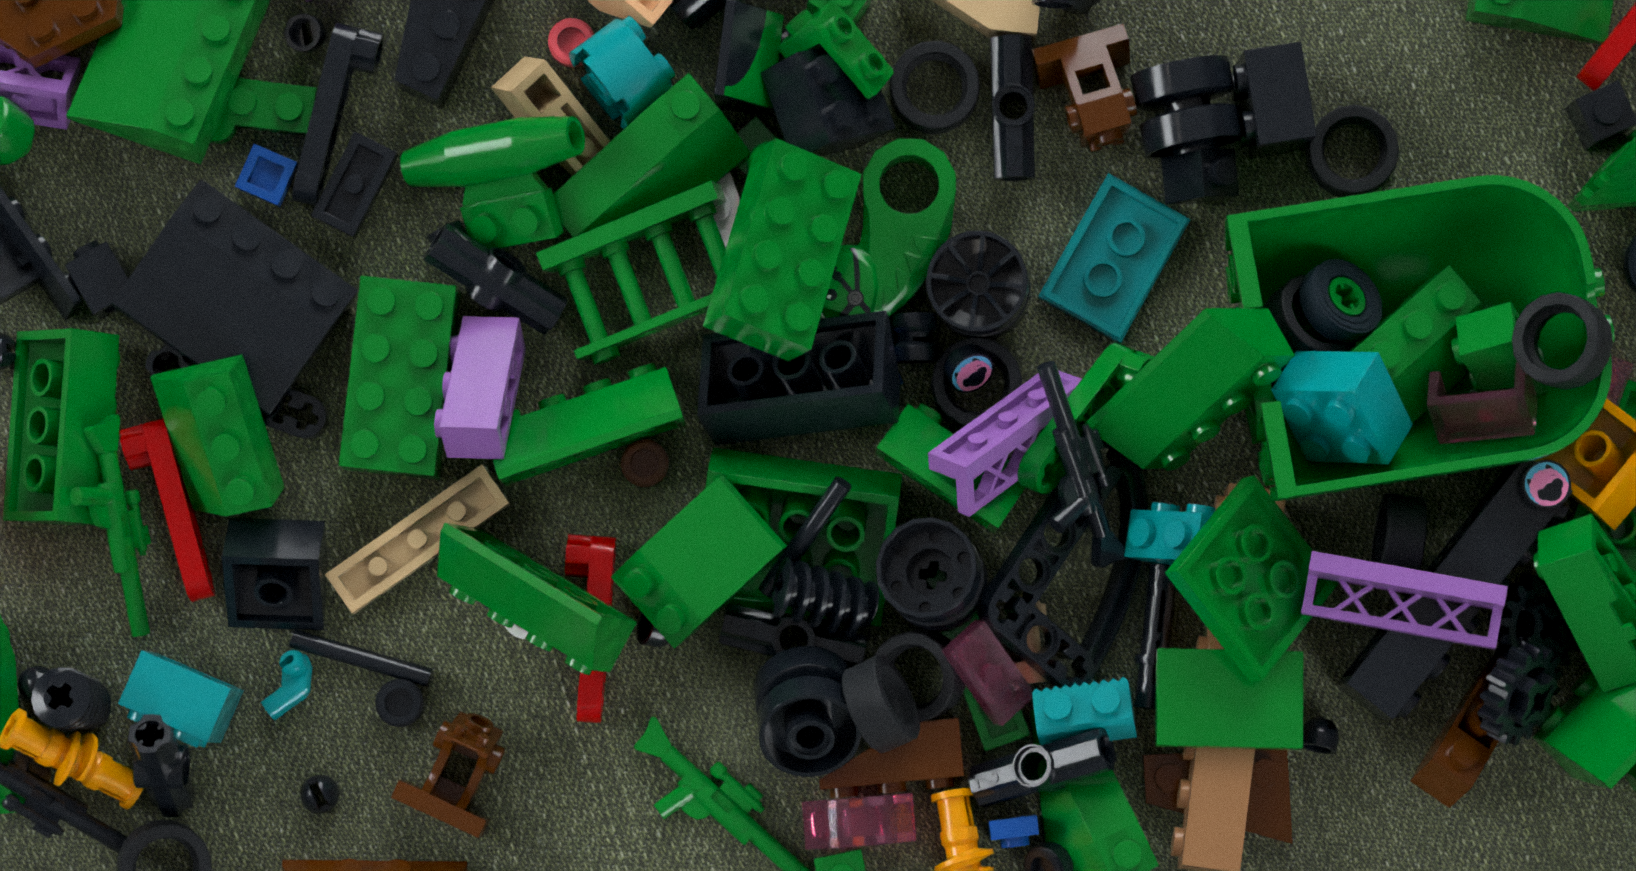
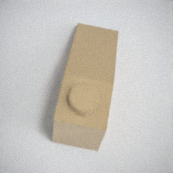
[491,56,610,176]

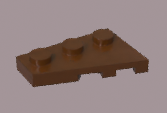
[1142,749,1293,844]

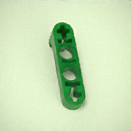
[1017,343,1154,494]

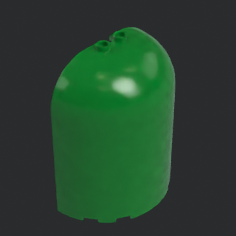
[1224,175,1615,501]

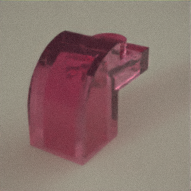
[802,793,917,850]

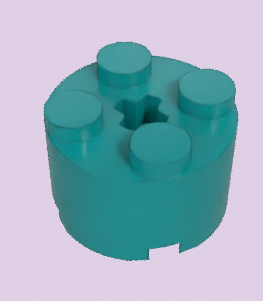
[569,16,675,129]

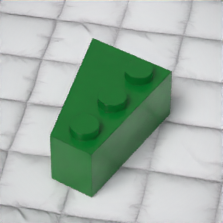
[1533,514,1636,692]

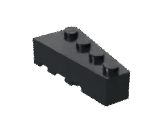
[394,0,495,109]

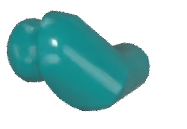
[261,650,313,721]

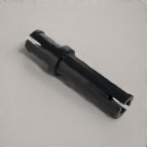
[1133,564,1176,710]

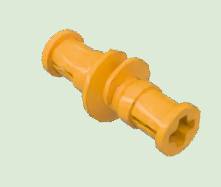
[0,708,143,810]
[930,788,994,871]

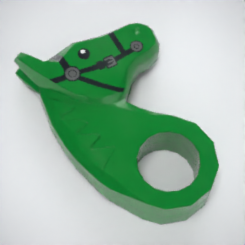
[821,138,956,319]

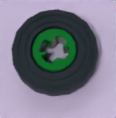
[1299,259,1382,344]

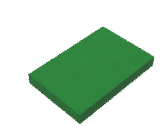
[1155,648,1303,750]

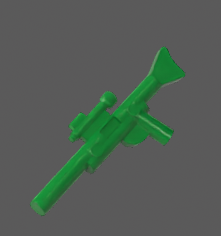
[70,414,151,637]
[634,717,810,871]

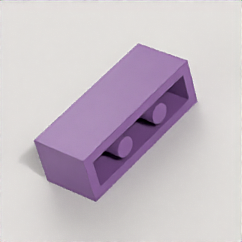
[434,316,526,459]

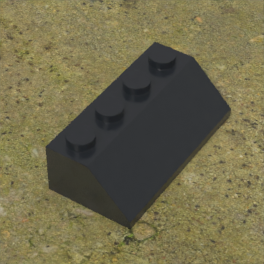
[697,310,900,445]

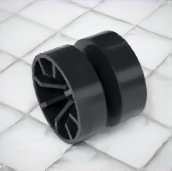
[1130,55,1244,158]
[926,231,1031,339]
[754,646,861,777]

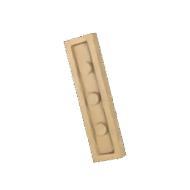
[325,464,510,614]

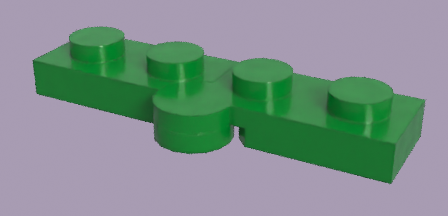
[211,78,318,144]

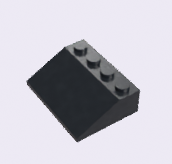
[112,179,358,416]

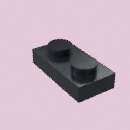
[311,131,399,239]

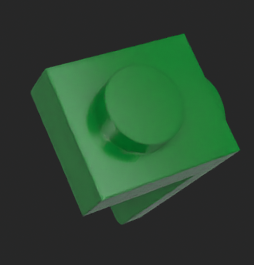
[777,0,894,99]

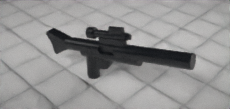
[1037,361,1129,568]
[0,749,128,854]

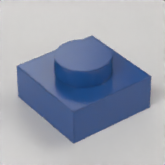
[234,144,299,208]
[987,815,1039,848]

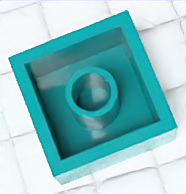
[1271,351,1413,464]
[118,650,244,748]

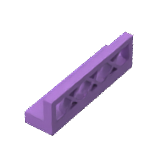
[0,45,81,130]
[928,370,1082,517]
[1301,551,1508,650]

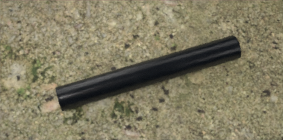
[758,476,852,598]
[290,629,433,687]

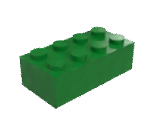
[703,138,862,361]
[338,275,461,480]

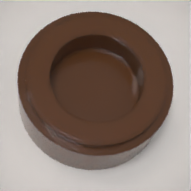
[621,439,669,488]

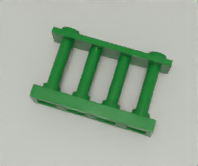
[536,181,727,366]

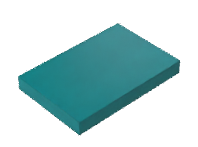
[1037,173,1191,344]

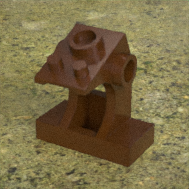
[1032,23,1137,153]
[391,711,506,838]

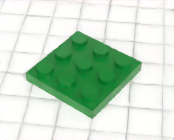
[1165,475,1338,683]

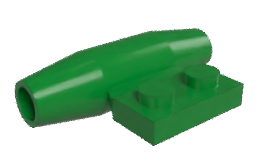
[400,116,585,249]

